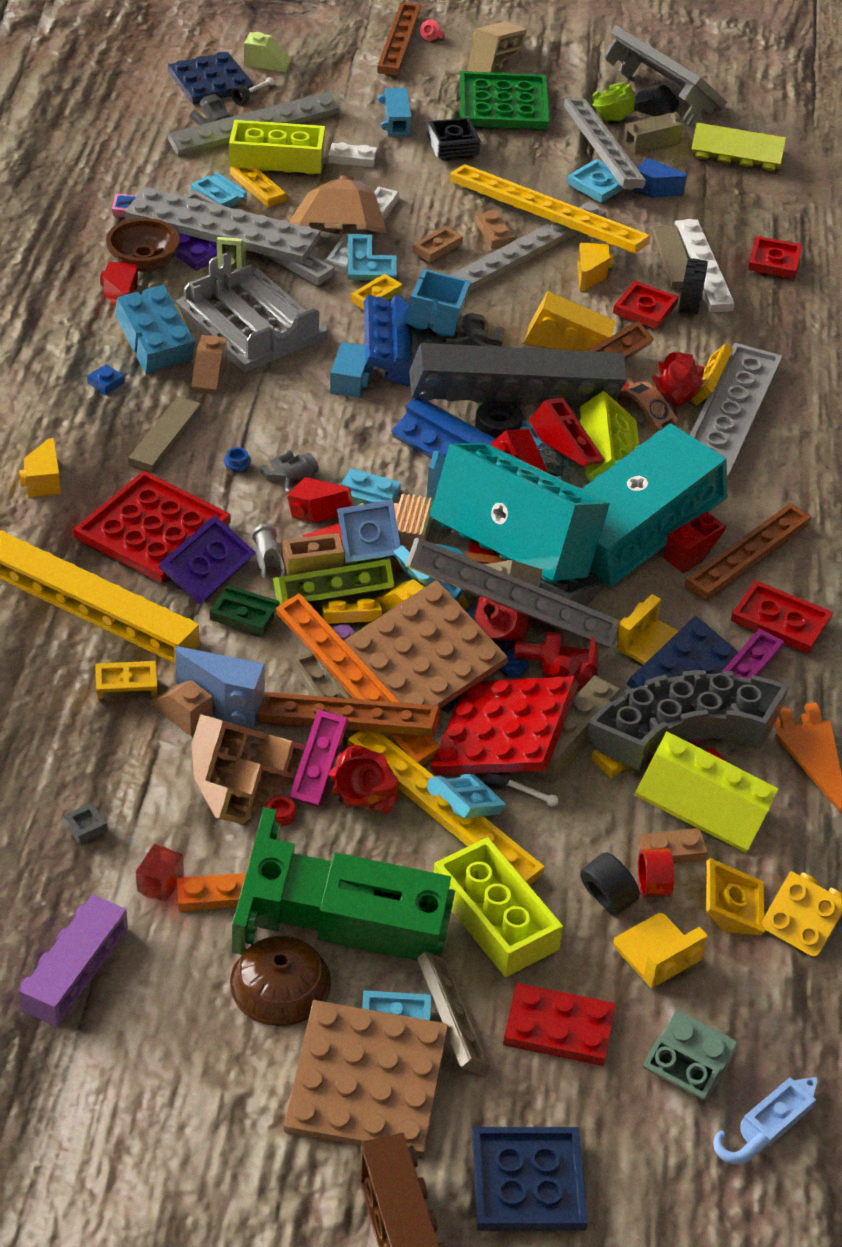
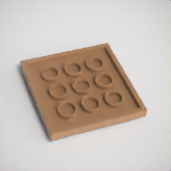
[344,580,508,709]
[283,1000,448,1157]

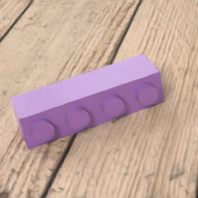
[19,894,128,1027]

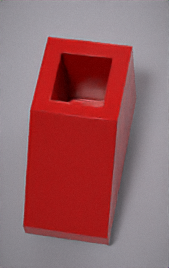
[664,511,726,574]

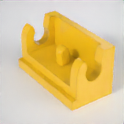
[95,661,158,699]

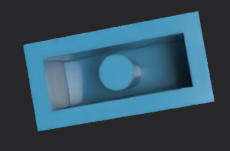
[330,342,374,398]

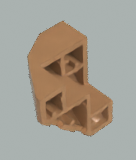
[289,176,386,236]
[191,714,306,825]

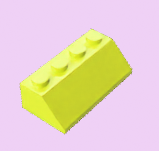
[691,123,786,171]
[580,391,639,482]
[634,731,779,853]

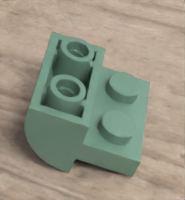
[642,1010,738,1101]

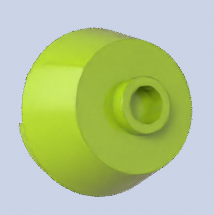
[592,82,635,121]

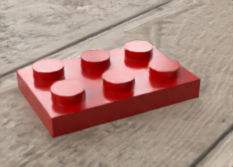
[730,580,833,654]
[503,983,616,1066]

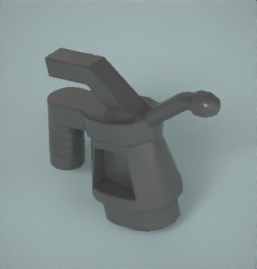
[189,94,232,125]
[445,313,505,347]
[260,450,319,494]

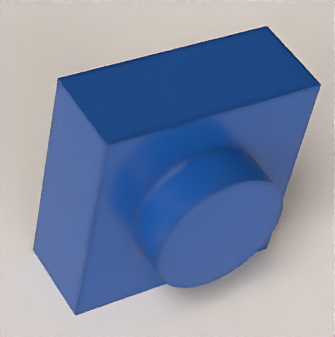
[87,364,124,395]

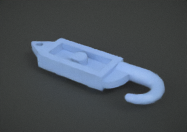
[713,1077,818,1165]

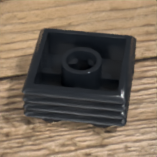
[427,118,481,160]

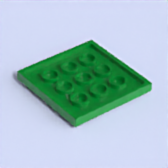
[460,71,549,130]

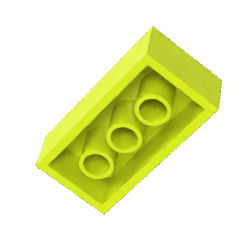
[229,120,325,175]
[433,837,563,978]

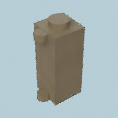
[623,112,683,155]

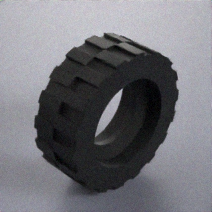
[679,258,708,314]

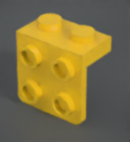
[616,594,679,665]
[761,871,842,957]
[613,913,708,989]

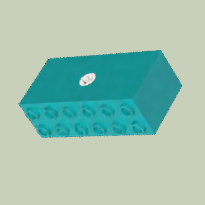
[581,423,728,588]
[430,443,610,583]

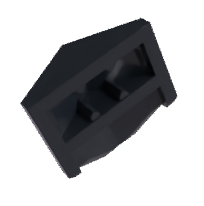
[634,84,680,116]

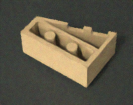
[467,21,527,72]

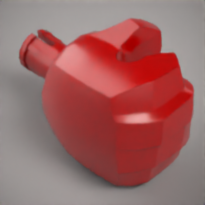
[475,596,529,648]
[514,632,599,691]

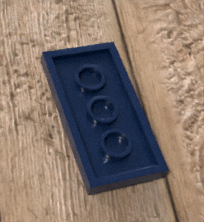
[626,615,738,689]

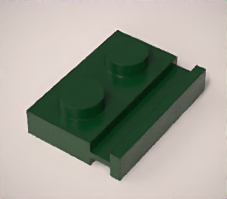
[210,585,280,636]

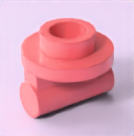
[420,19,445,41]

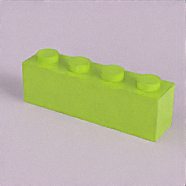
[273,559,395,605]

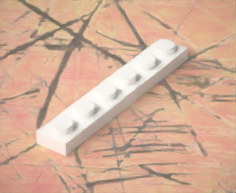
[675,219,735,313]

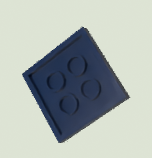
[168,52,254,104]
[472,1127,588,1231]

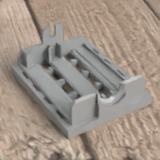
[604,25,727,126]
[175,253,328,373]

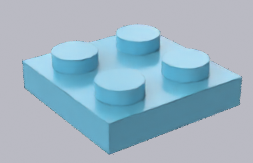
[566,159,625,203]

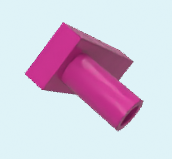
[289,710,349,807]

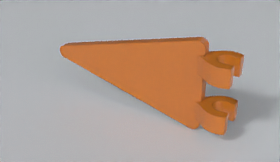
[774,702,842,813]

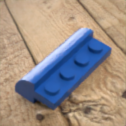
[364,294,412,387]
[391,398,496,458]

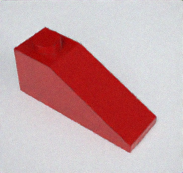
[528,398,605,466]

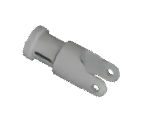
[252,524,285,578]

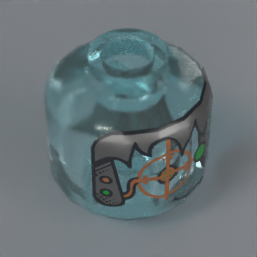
[538,442,570,477]

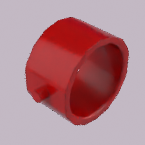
[638,848,674,898]

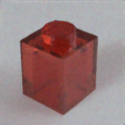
[136,844,184,902]

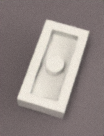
[328,142,377,168]

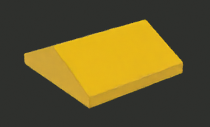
[706,858,765,936]

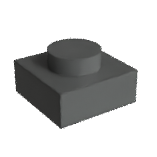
[63,803,108,845]

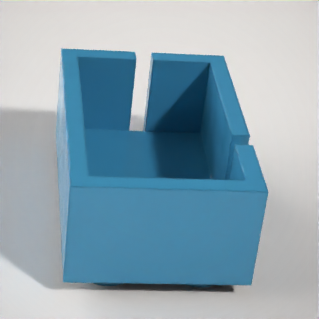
[405,269,471,336]
[115,284,195,374]

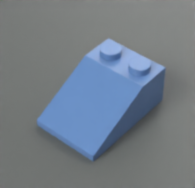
[175,646,265,730]

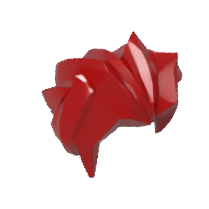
[651,351,704,407]
[328,745,399,815]

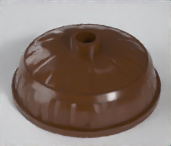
[106,218,180,272]
[230,936,331,1026]

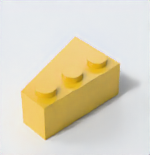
[523,291,615,351]

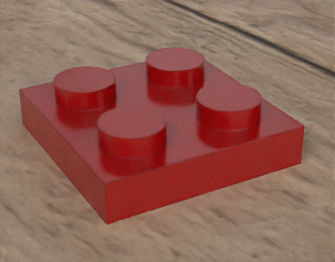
[748,236,803,279]
[613,281,679,329]

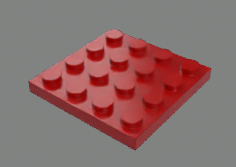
[73,470,231,584]
[431,676,578,775]

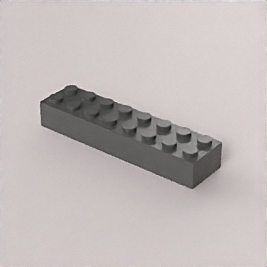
[409,343,627,407]

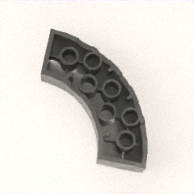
[588,670,789,771]

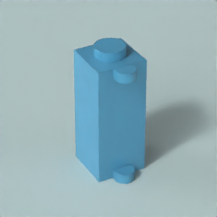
[378,88,411,136]

